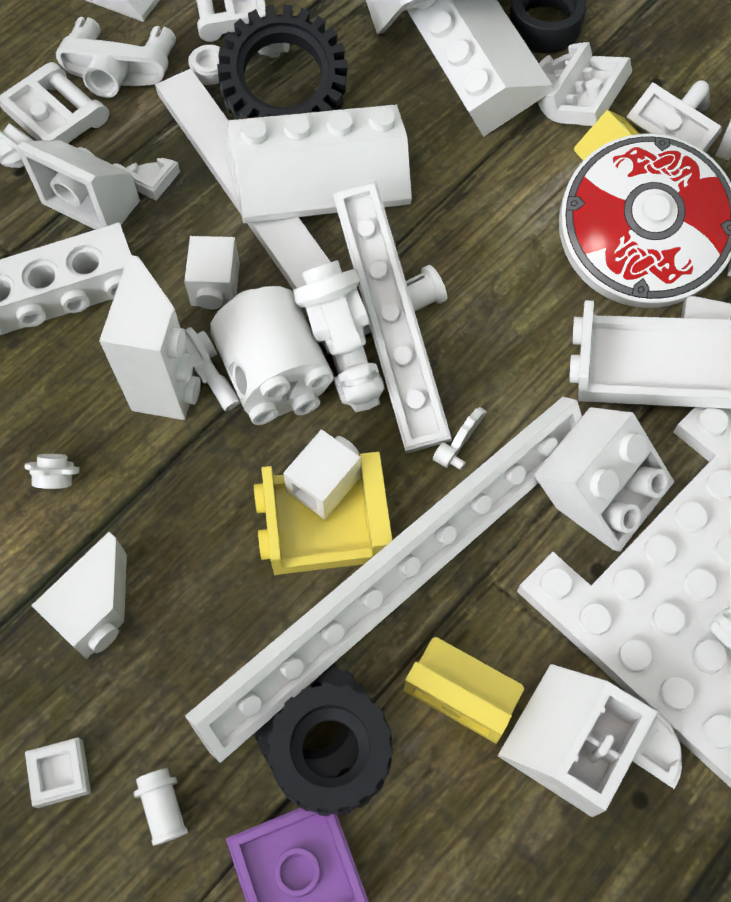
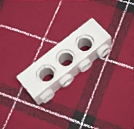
[0,222,131,335]

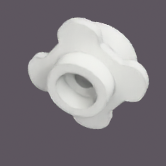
[25,454,79,489]

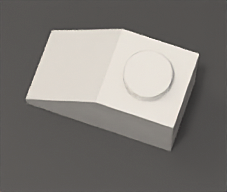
[31,532,127,659]

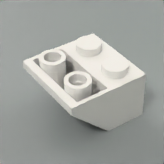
[534,407,674,552]
[498,664,658,817]

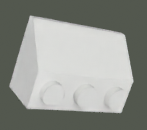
[99,255,201,420]

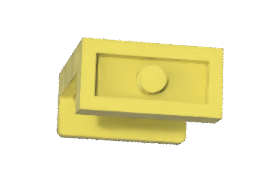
[254,452,392,575]

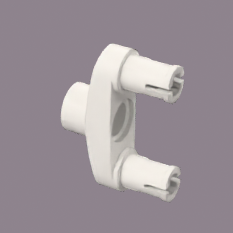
[56,17,176,98]

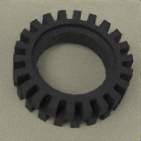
[217,4,348,120]

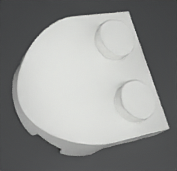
[537,42,632,126]

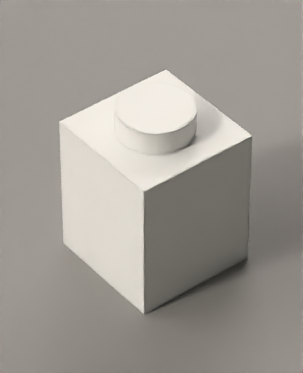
[184,236,240,310]
[283,429,361,520]

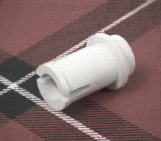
[133,768,188,846]

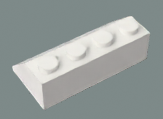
[407,0,555,137]
[228,105,412,223]

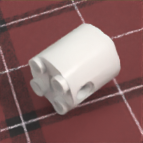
[210,286,334,425]

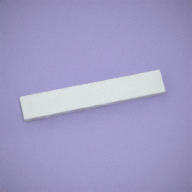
[333,181,452,454]

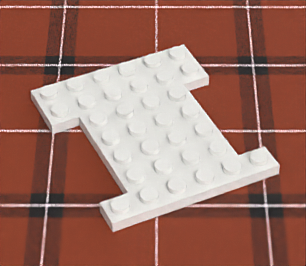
[517,407,731,788]

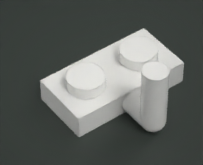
[626,80,722,153]

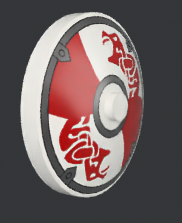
[559,134,731,308]

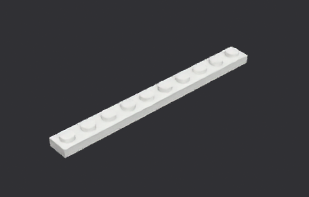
[185,397,582,763]

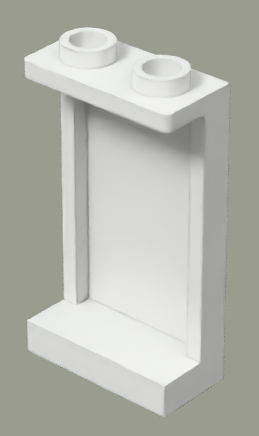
[570,300,731,409]

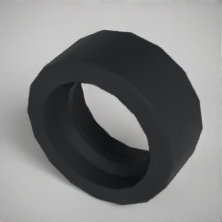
[509,0,586,53]

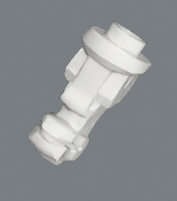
[293,260,385,412]

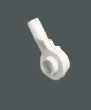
[185,327,241,412]

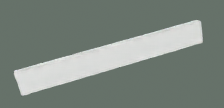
[155,68,331,290]

